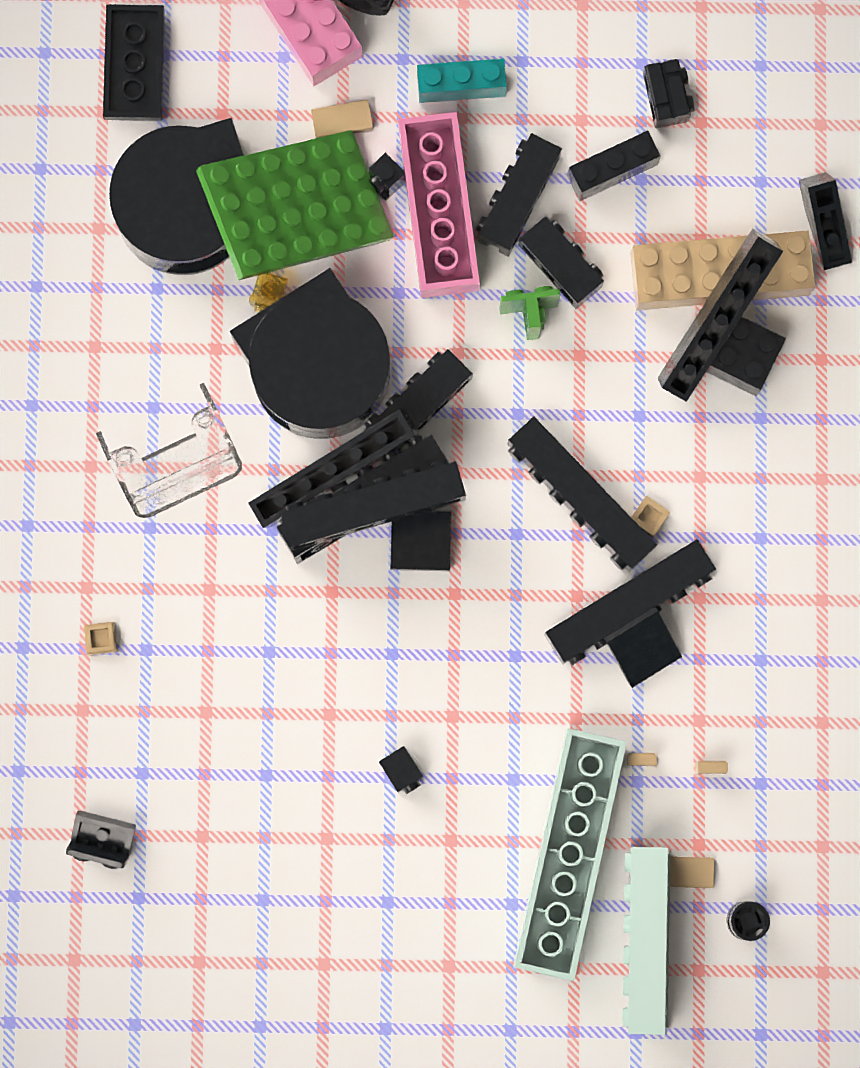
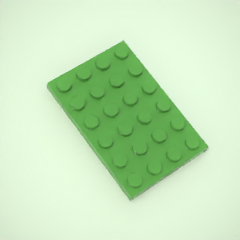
[196,130,394,280]

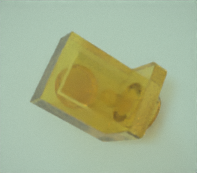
[249,273,288,313]

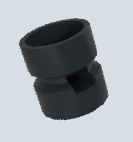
[726,901,770,941]

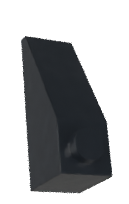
[798,172,852,271]

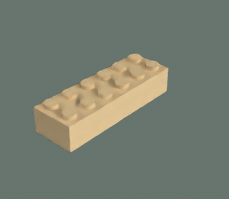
[630,230,815,311]

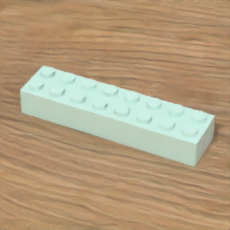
[513,728,627,981]

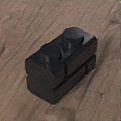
[642,59,695,128]

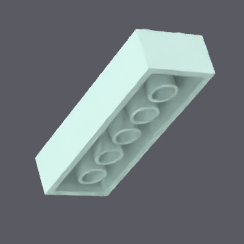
[622,847,671,1035]

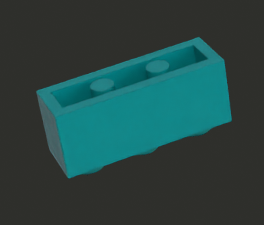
[417,58,507,103]

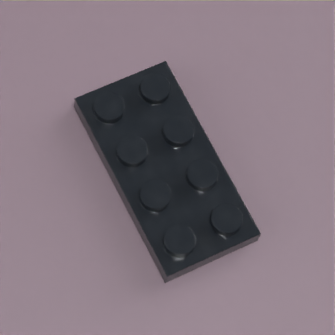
[103,4,165,121]

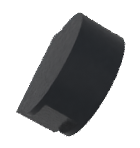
[109,117,244,275]
[229,268,390,439]

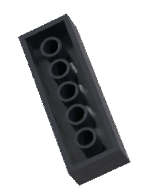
[276,434,446,565]

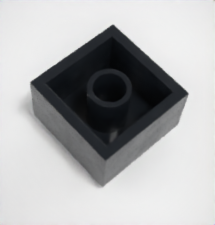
[706,316,786,397]

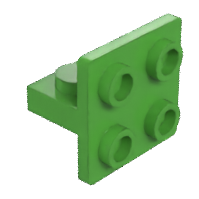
[499,286,561,340]

